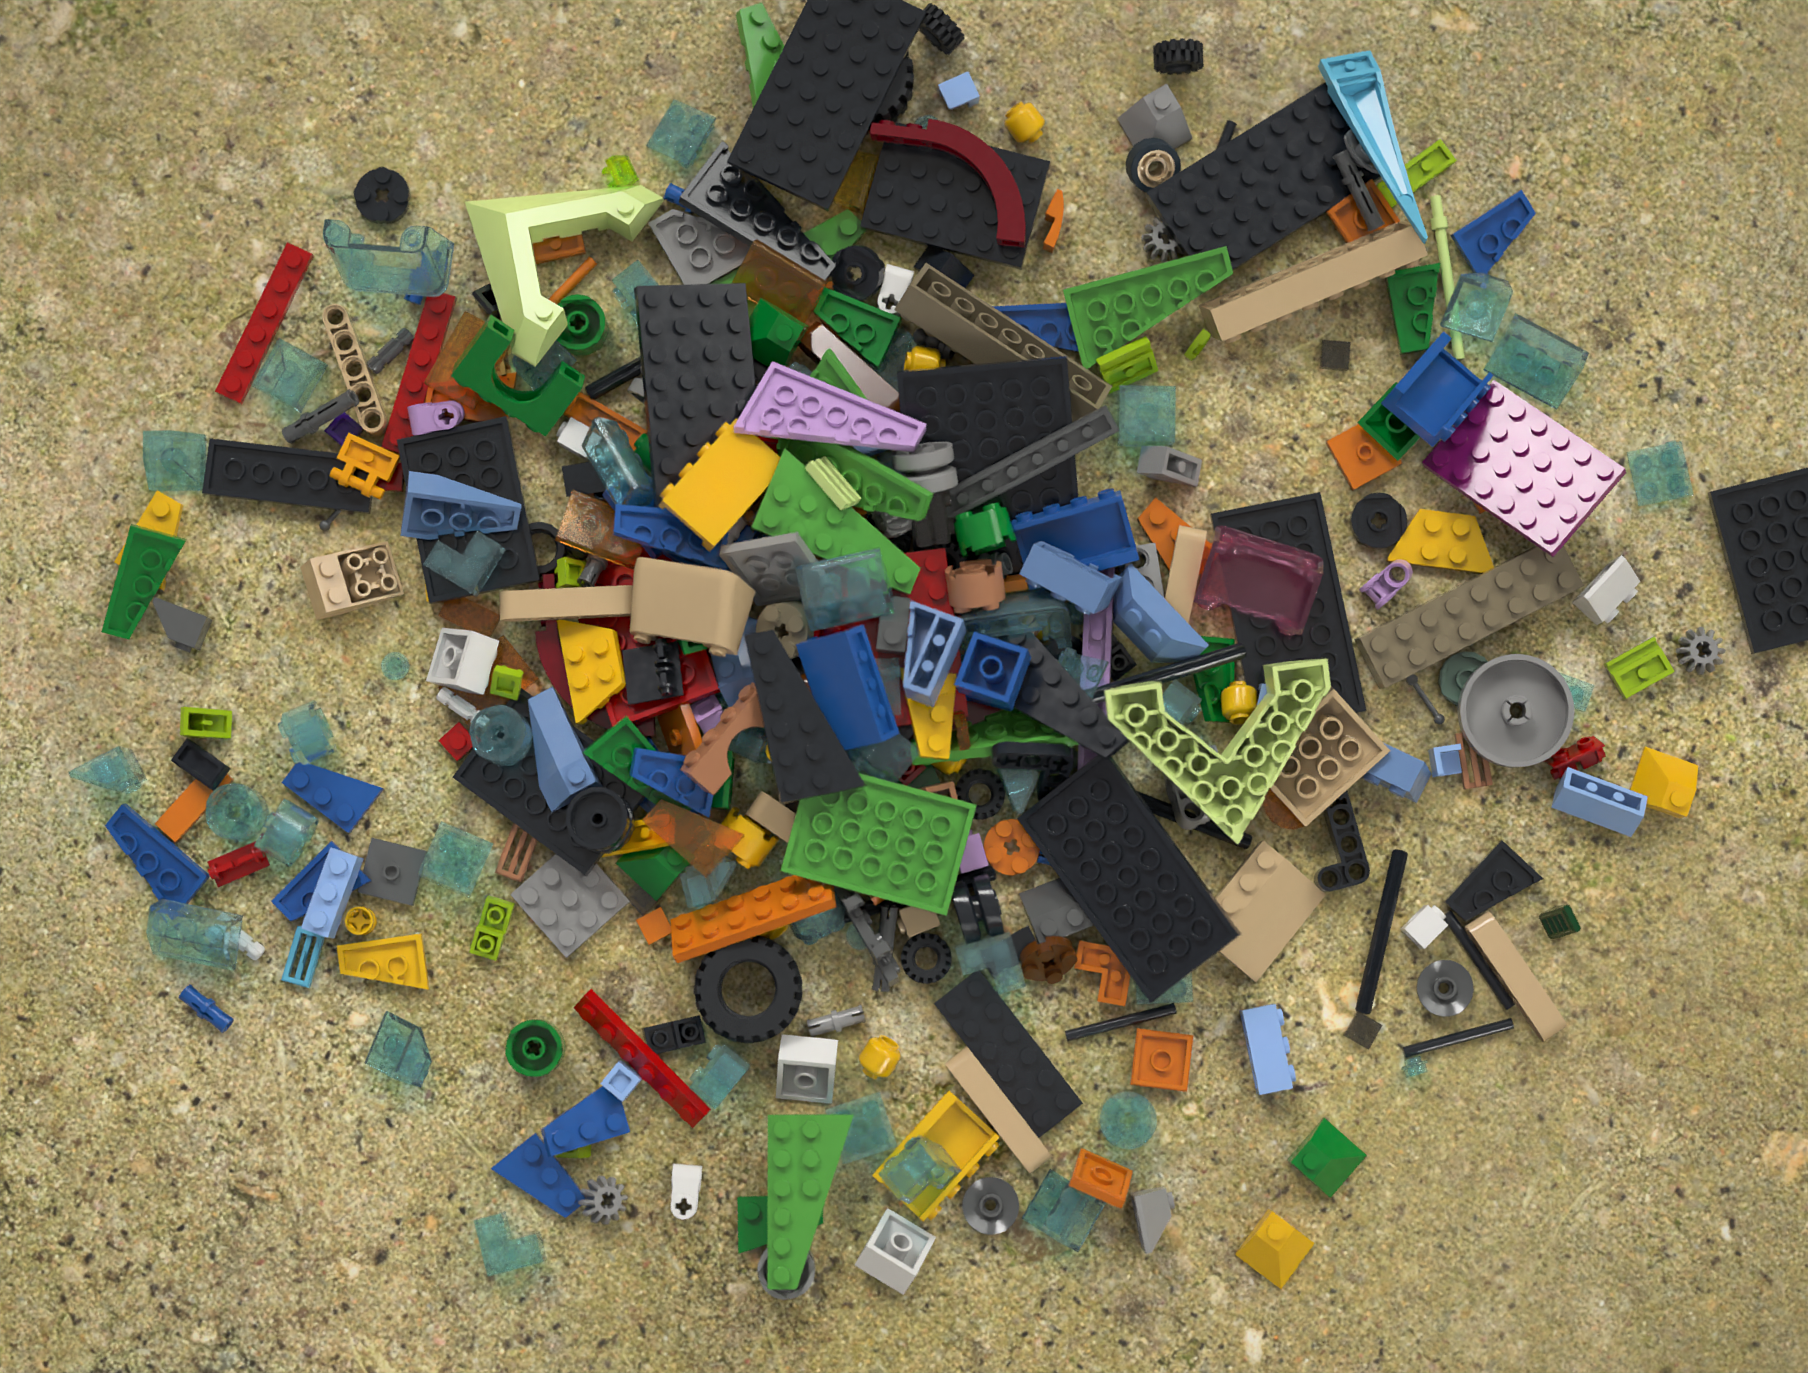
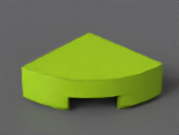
[1184,328,1211,361]

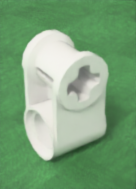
[877,264,914,317]
[671,1164,702,1220]

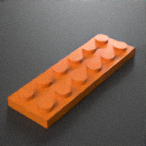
[670,875,836,964]

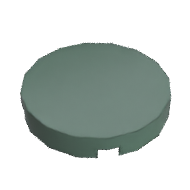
[1438,651,1488,706]

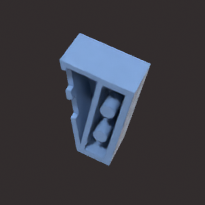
[1020,541,1123,615]
[903,601,966,707]
[1363,743,1432,803]

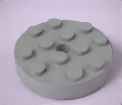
[1457,654,1574,768]

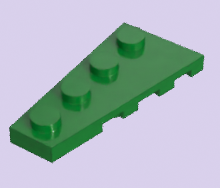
[583,715,691,820]

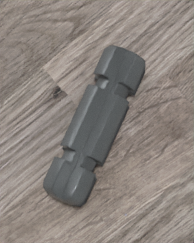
[367,328,414,374]

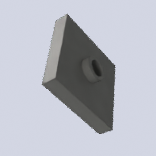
[358,838,427,906]

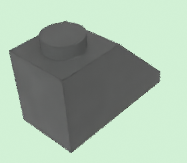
[875,595,910,655]
[153,597,212,653]

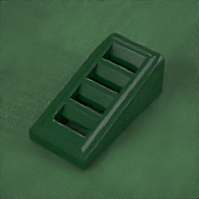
[1539,905,1581,939]

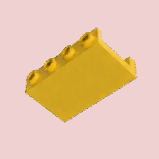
[659,418,780,552]
[872,1090,1000,1222]

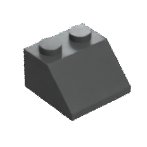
[1019,878,1093,944]

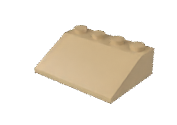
[1270,686,1390,827]
[1215,841,1326,983]

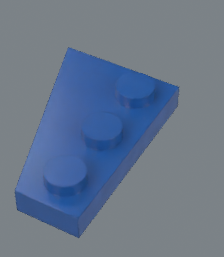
[630,747,713,817]
[281,760,384,833]
[271,841,372,922]
[540,1086,630,1157]
[491,1132,586,1218]

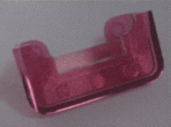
[1193,526,1323,636]

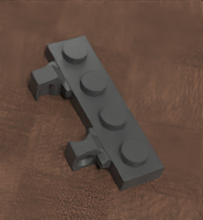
[834,886,901,987]

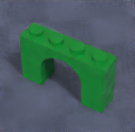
[451,315,585,437]

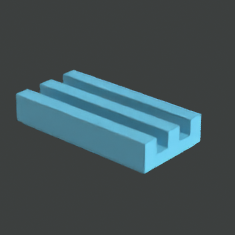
[281,926,325,988]

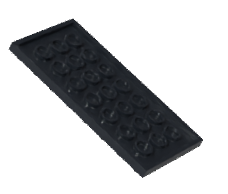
[727,0,926,211]
[1145,82,1381,271]
[634,283,766,509]
[1210,492,1367,713]
[1017,755,1242,1003]

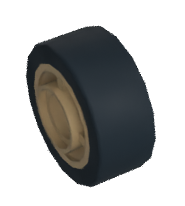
[1125,138,1181,193]

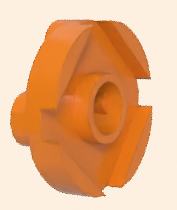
[983,819,1040,876]

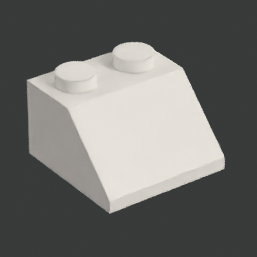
[1572,555,1640,625]
[426,628,499,695]
[776,1034,838,1104]
[855,1208,936,1295]

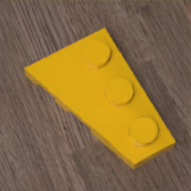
[114,490,183,591]
[899,668,957,760]
[337,933,430,990]

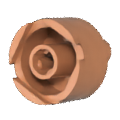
[945,559,1006,613]

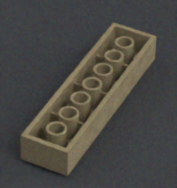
[894,263,1112,423]
[1354,546,1584,689]

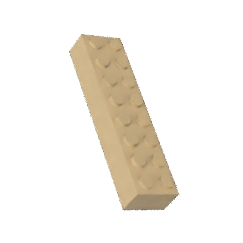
[1199,220,1428,343]

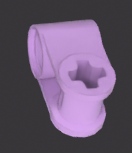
[407,401,465,435]
[1359,559,1413,610]

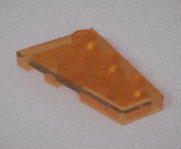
[642,799,744,878]

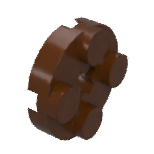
[1019,936,1077,984]

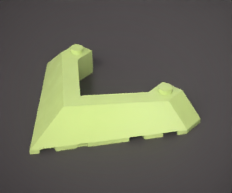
[465,185,664,367]
[1104,658,1331,844]

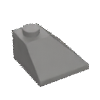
[1117,84,1193,149]
[1130,1186,1175,1254]

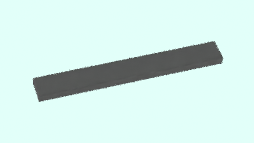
[912,405,1120,537]

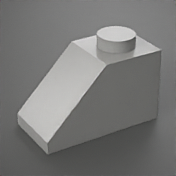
[1137,446,1202,487]

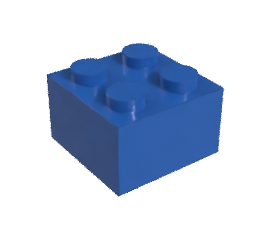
[954,632,1031,710]

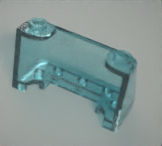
[323,219,454,297]
[953,585,1072,662]

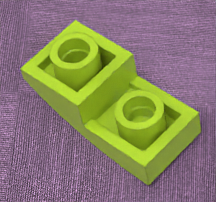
[469,895,515,961]

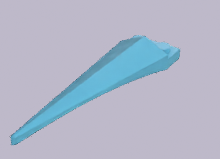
[1318,50,1428,244]

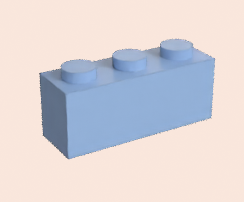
[1551,767,1648,837]
[301,847,364,939]
[1239,1004,1296,1095]

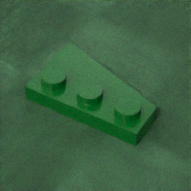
[1193,636,1235,723]

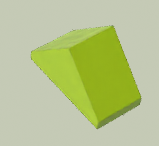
[180,707,232,739]

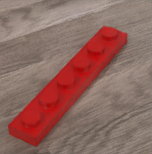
[215,242,314,405]
[381,289,457,454]
[573,989,711,1128]

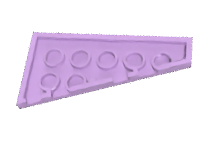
[734,361,926,452]

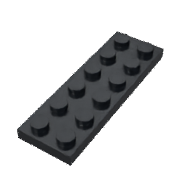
[202,438,373,514]
[934,969,1083,1138]

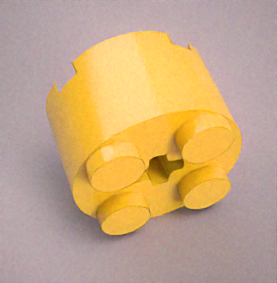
[713,806,779,869]

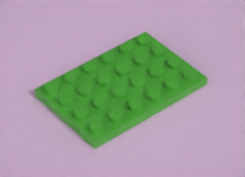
[780,773,976,916]

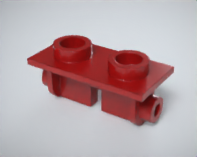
[1544,736,1606,780]
[207,839,270,888]

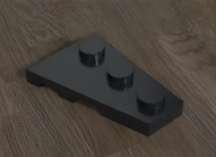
[1444,840,1544,921]

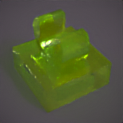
[601,155,639,187]

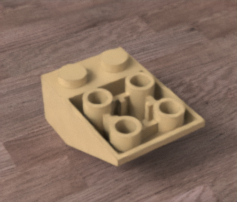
[300,541,404,620]

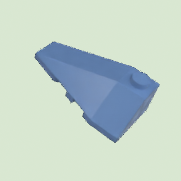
[400,471,521,540]
[528,687,602,812]

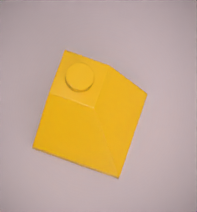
[1629,747,1698,818]
[1235,1209,1315,1289]

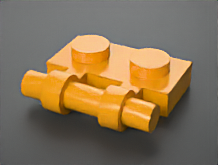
[329,433,400,500]

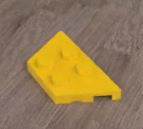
[1386,509,1494,574]
[557,619,626,725]

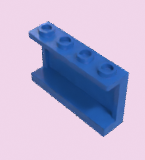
[1381,331,1494,447]
[1011,488,1139,590]
[796,625,900,750]

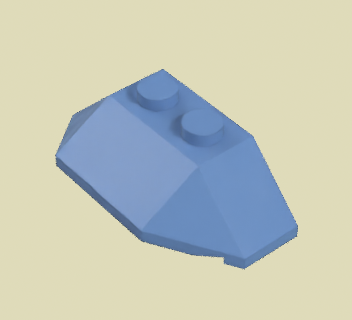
[1113,564,1209,663]
[710,616,757,707]

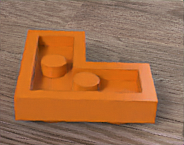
[1074,940,1130,1006]

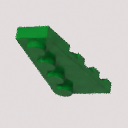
[101,524,187,640]

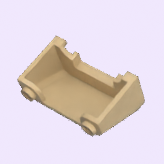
[630,557,755,657]

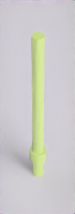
[1430,195,1465,360]

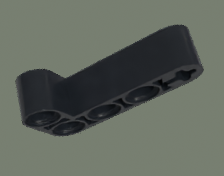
[1314,790,1370,892]

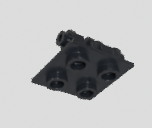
[622,638,684,705]

